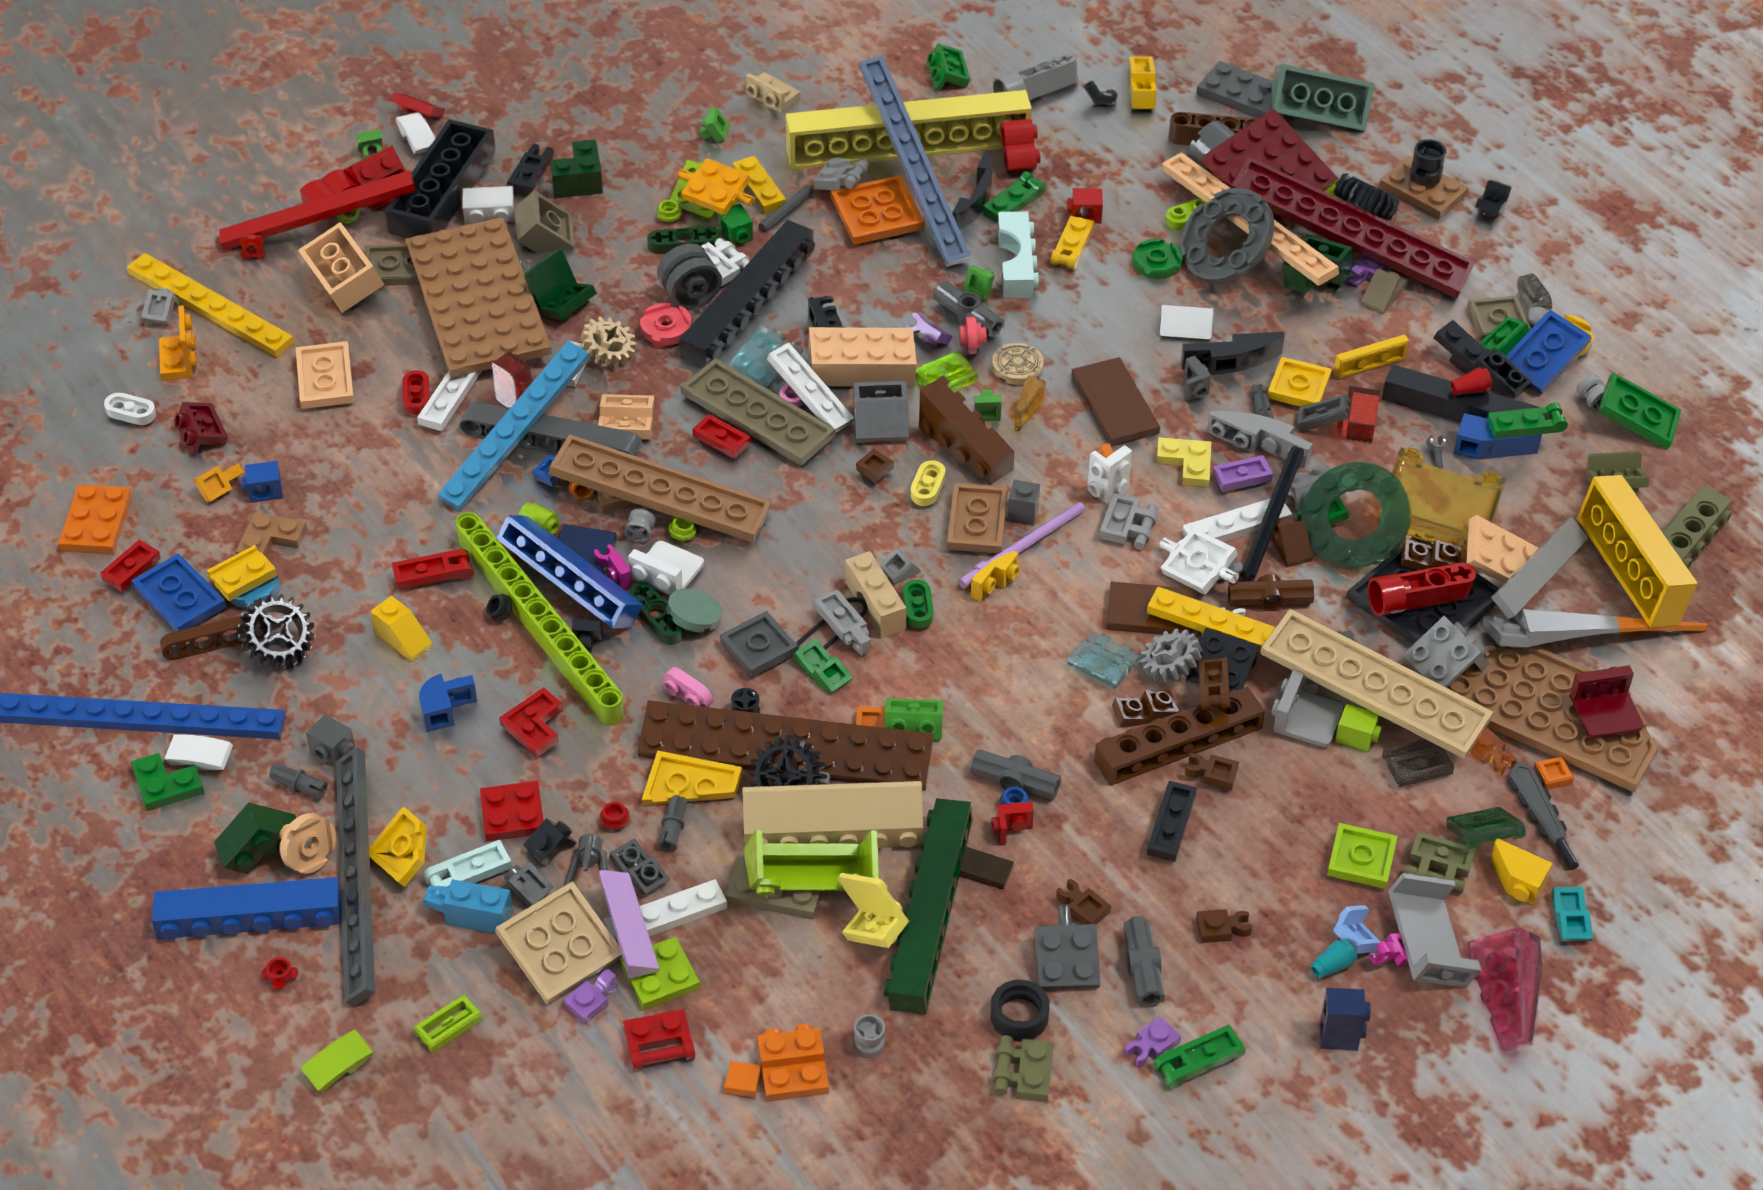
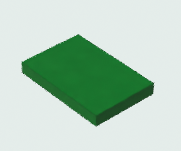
[1598,372,1681,450]

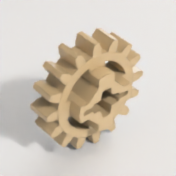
[579,316,637,368]

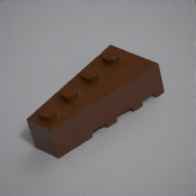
[919,375,1015,485]

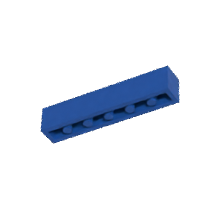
[496,515,644,628]
[152,877,341,939]

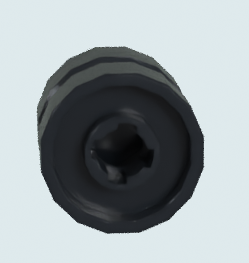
[1410,139,1447,186]

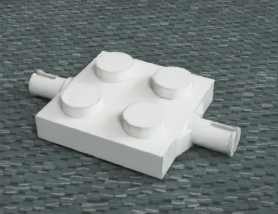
[1159,528,1239,595]

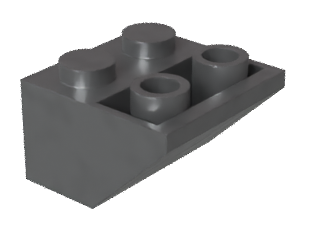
[853,381,909,442]

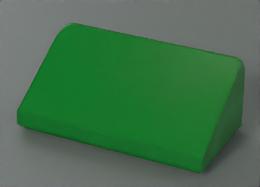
[1480,317,1529,356]

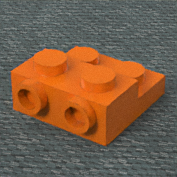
[758,1024,829,1102]

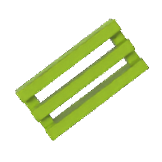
[413,994,483,1053]

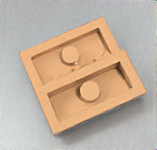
[598,394,654,439]

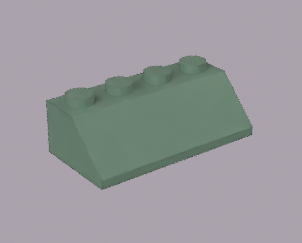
[1271,64,1375,131]

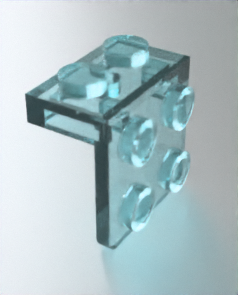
[731,324,808,390]

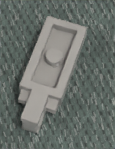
[813,590,871,655]

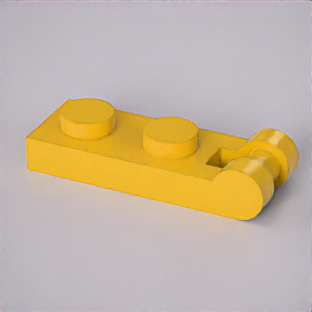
[1050,216,1094,270]

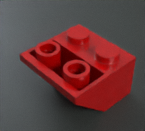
[344,145,406,211]

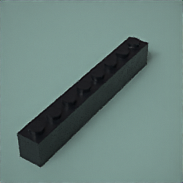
[679,220,815,368]

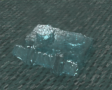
[1068,631,1141,689]

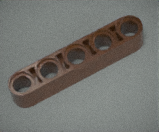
[1169,112,1257,145]

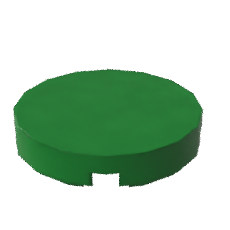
[1132,239,1183,279]

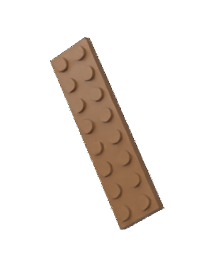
[549,434,772,543]

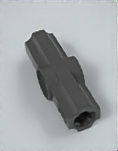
[933,281,1004,338]
[970,749,1061,800]
[1123,916,1165,1007]

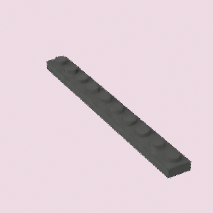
[336,747,375,1007]

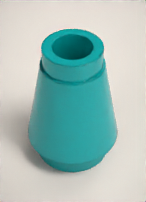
[1310,939,1357,979]

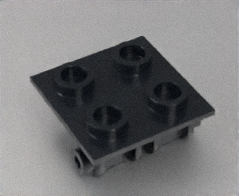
[1186,628,1259,691]

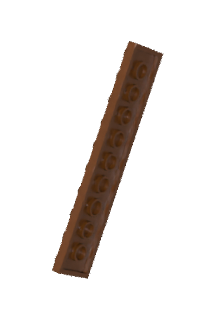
[638,700,933,791]

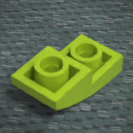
[301,1029,375,1093]

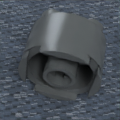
[1187,121,1235,179]

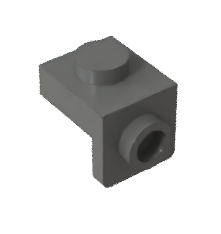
[1184,356,1211,402]

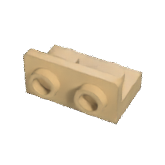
[745,72,800,113]

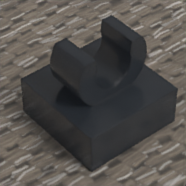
[572,619,604,652]

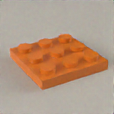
[830,175,925,245]

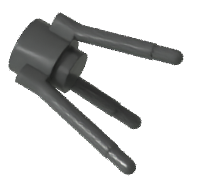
[563,834,608,887]

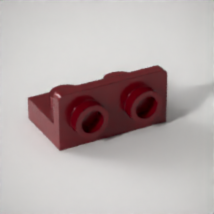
[174,402,228,456]

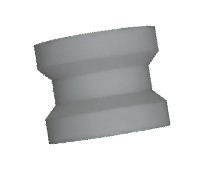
[624,509,656,543]

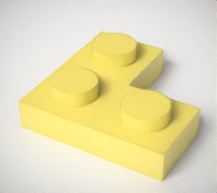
[1156,437,1212,487]

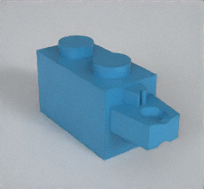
[424,879,513,934]

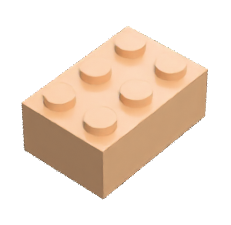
[298,222,385,313]

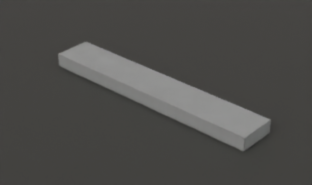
[1491,517,1588,619]

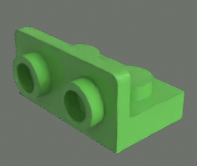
[884,698,943,741]

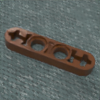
[160,614,267,660]

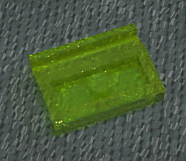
[915,351,978,391]

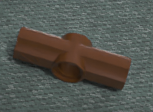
[1227,574,1314,611]

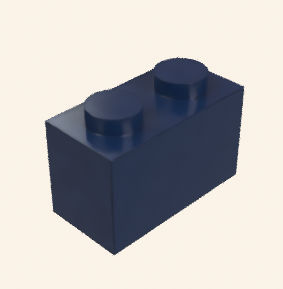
[1319,987,1371,1051]

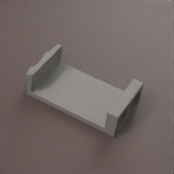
[1388,873,1482,988]

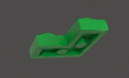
[131,753,204,811]

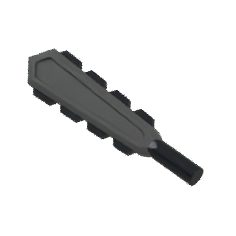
[1508,762,1579,870]

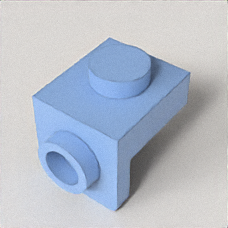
[1333,905,1381,954]

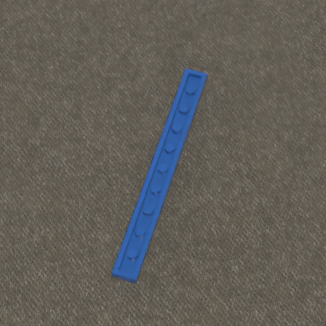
[0,693,286,739]

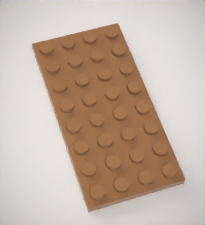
[405,217,552,378]

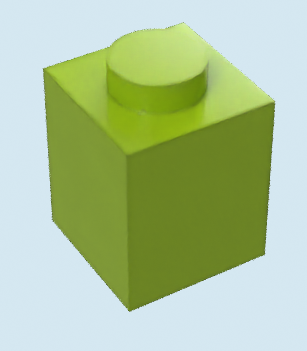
[1335,704,1382,752]

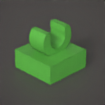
[699,107,729,143]
[356,129,383,158]
[963,265,995,300]
[974,389,1002,421]

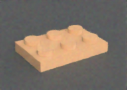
[296,341,354,409]
[1466,515,1538,595]

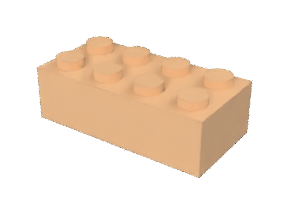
[808,327,917,387]

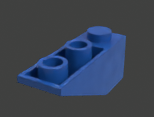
[1454,413,1542,460]

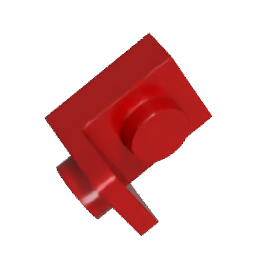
[991,802,1034,845]

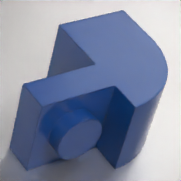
[419,674,477,732]

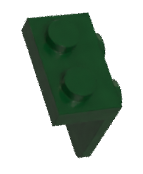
[524,250,597,321]

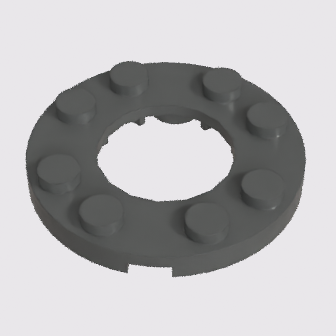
[1180,188,1274,284]

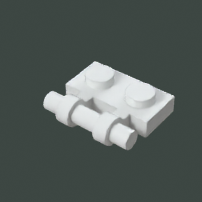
[701,238,750,286]

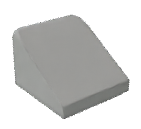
[879,547,921,584]

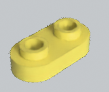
[911,460,946,506]

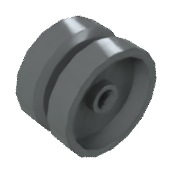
[657,244,722,309]

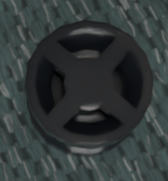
[731,688,760,713]

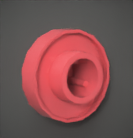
[959,316,987,354]

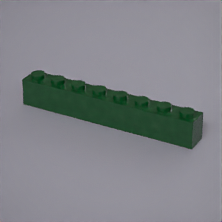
[884,798,973,1015]

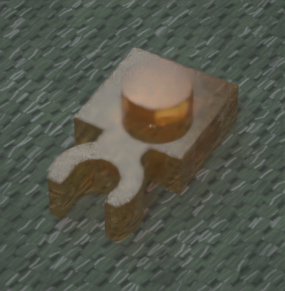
[1470,727,1517,775]

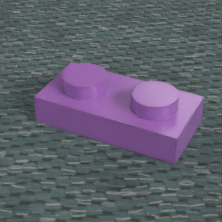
[1212,455,1273,492]

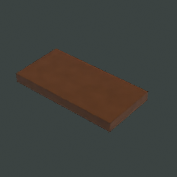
[1071,357,1160,446]

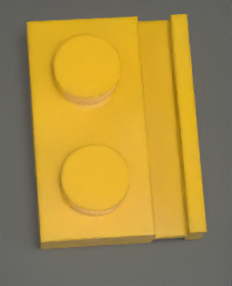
[207,545,277,601]

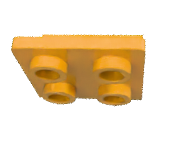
[159,305,198,381]

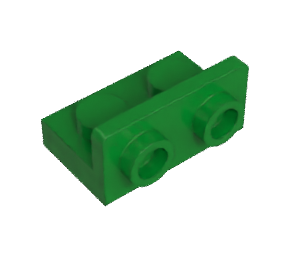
[927,43,971,91]

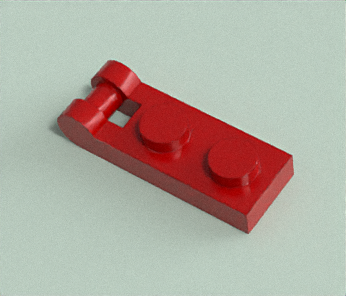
[392,549,474,590]

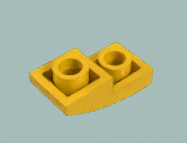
[971,551,1020,602]

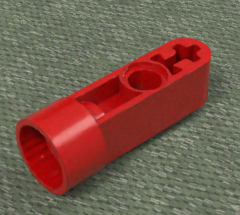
[1368,563,1476,616]

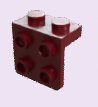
[1569,665,1643,739]

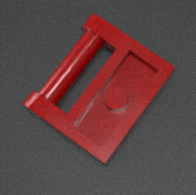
[623,1009,696,1070]

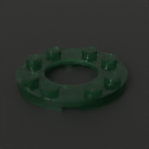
[1301,462,1411,569]

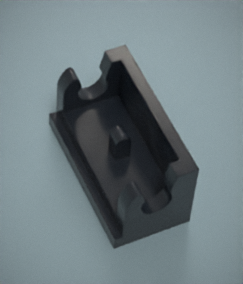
[808,296,846,328]

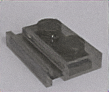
[1382,739,1454,788]

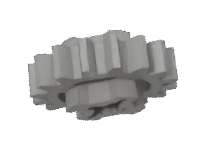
[1140,629,1202,683]

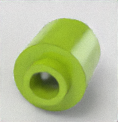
[518,502,560,535]

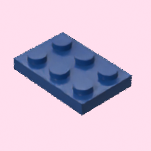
[1505,310,1591,394]
[131,553,227,631]

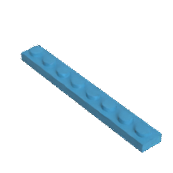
[438,341,590,512]

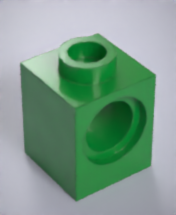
[718,203,753,246]

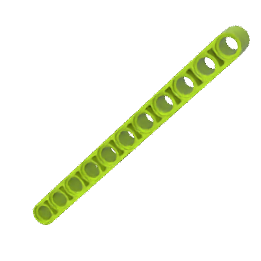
[455,512,624,725]

